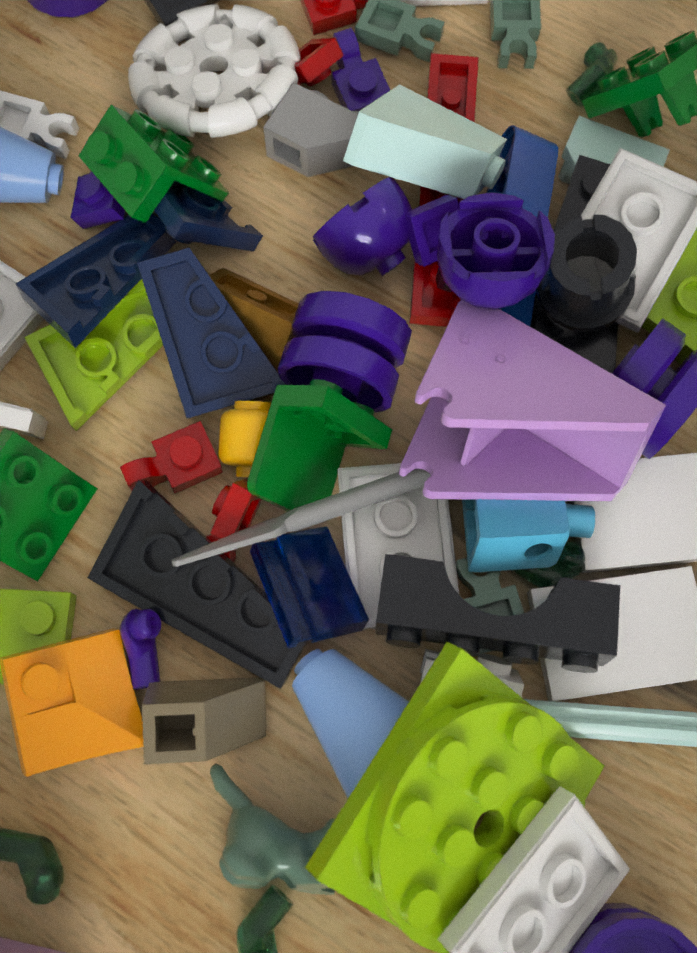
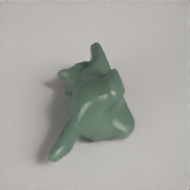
[210,763,335,895]

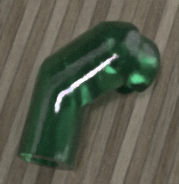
[566,42,618,107]
[509,541,586,588]
[0,827,64,905]
[236,884,294,953]

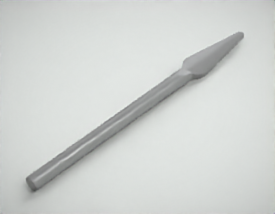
[171,469,430,567]

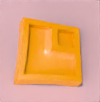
[0,628,143,777]

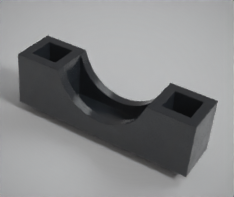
[376,554,620,673]

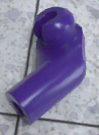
[120,608,161,690]

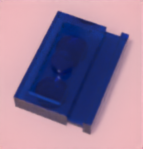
[250,526,369,649]

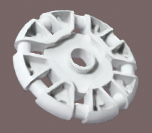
[128,4,301,138]

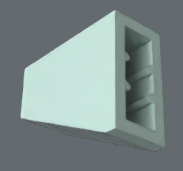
[343,84,507,199]

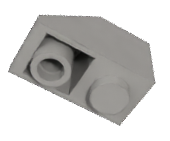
[263,82,359,177]

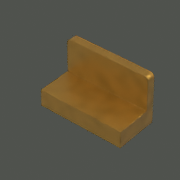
[209,267,299,373]

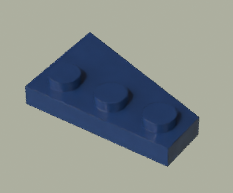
[154,181,263,252]
[16,213,176,348]
[137,248,286,419]

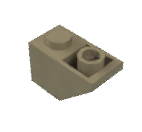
[142,677,266,764]

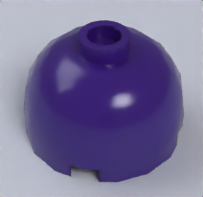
[313,177,412,276]
[437,192,555,309]

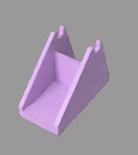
[399,300,666,501]

